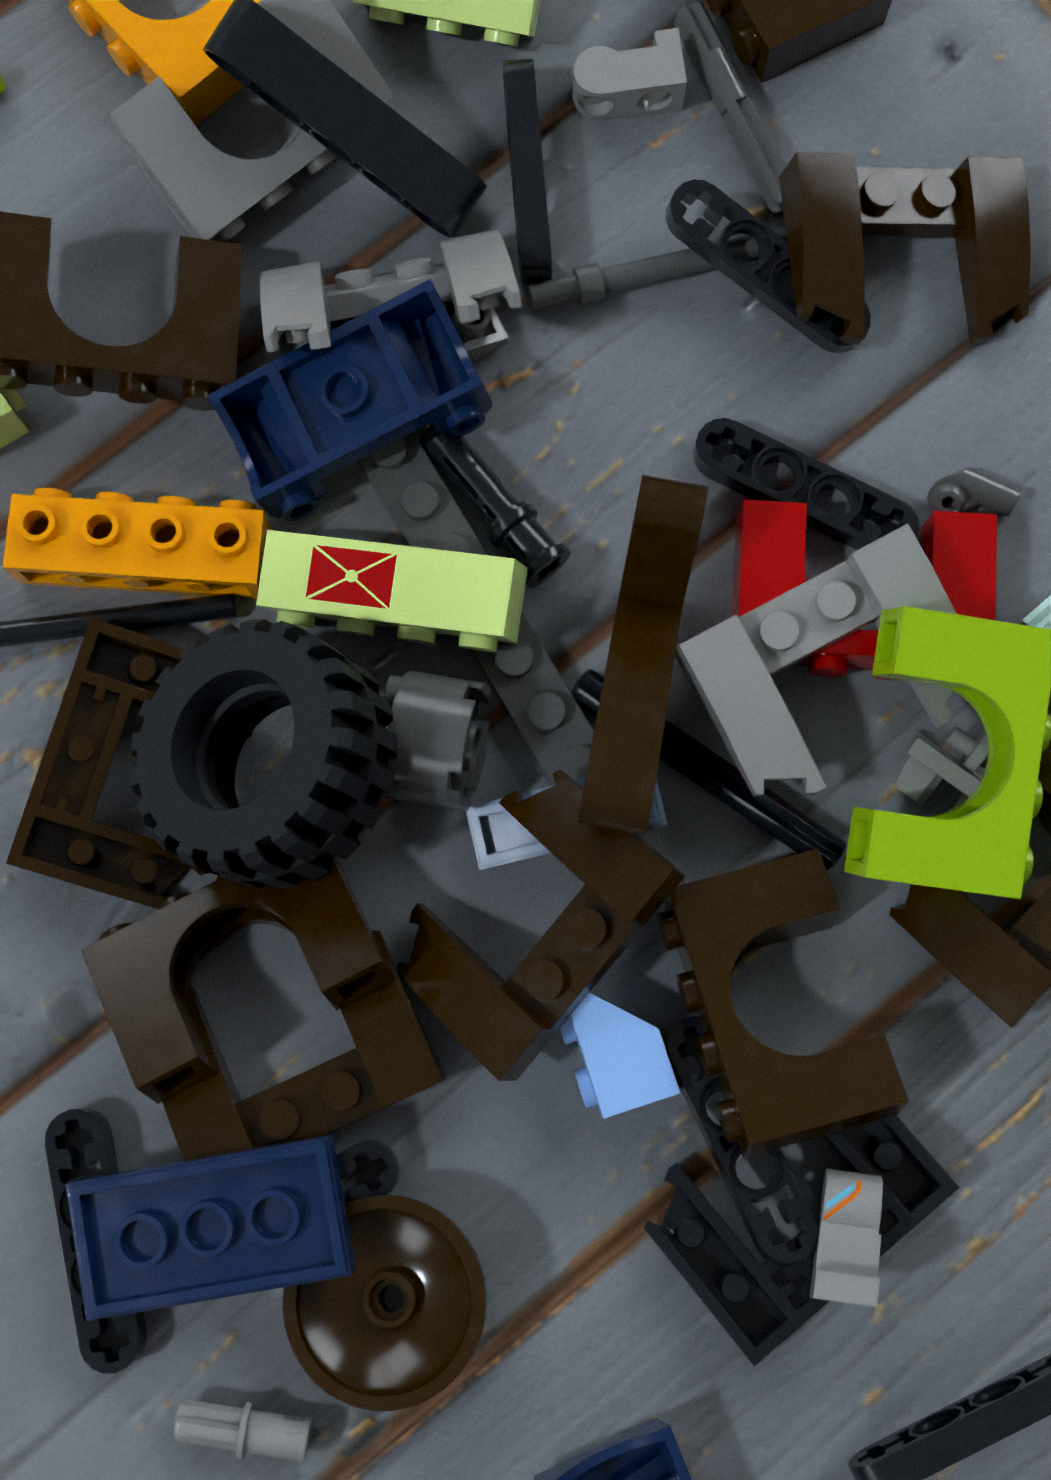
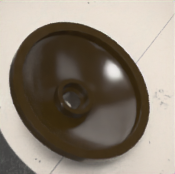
[283,1195,487,1411]

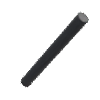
[0,593,236,647]

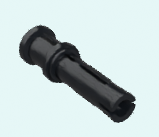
[420,425,571,588]

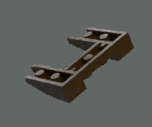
[779,152,1031,345]
[6,617,253,909]
[889,741,1051,1028]
[397,770,685,1081]
[162,930,446,1160]

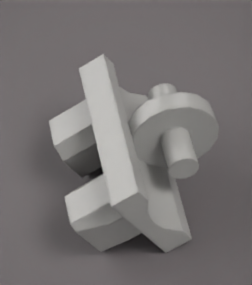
[895,726,988,812]

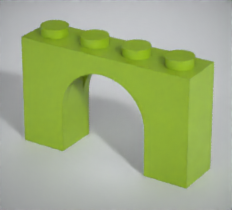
[844,606,1051,899]

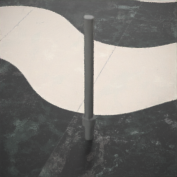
[528,227,787,309]

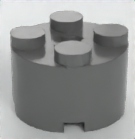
[384,671,491,811]

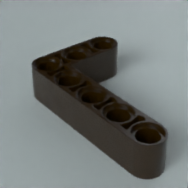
[578,474,708,835]

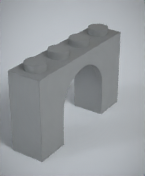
[104,0,395,242]

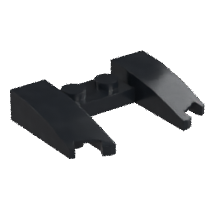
[644,1115,960,1367]

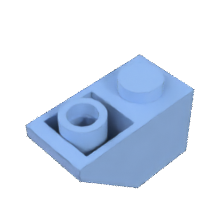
[560,993,680,1119]

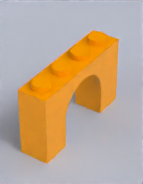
[67,0,261,126]

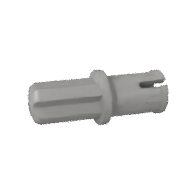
[174,1399,313,1464]

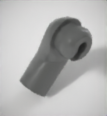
[927,467,1021,517]

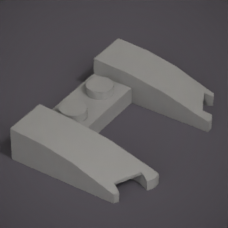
[260,229,522,352]
[675,523,956,796]

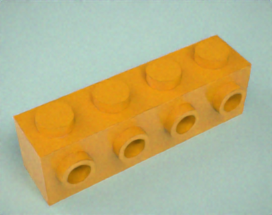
[3,488,273,599]

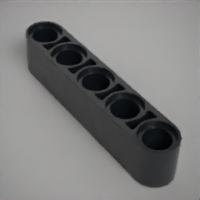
[203,0,487,238]

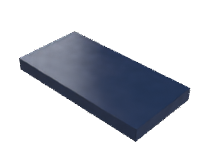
[65,1134,356,1321]

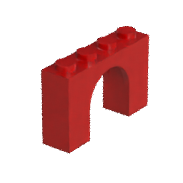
[732,499,997,680]

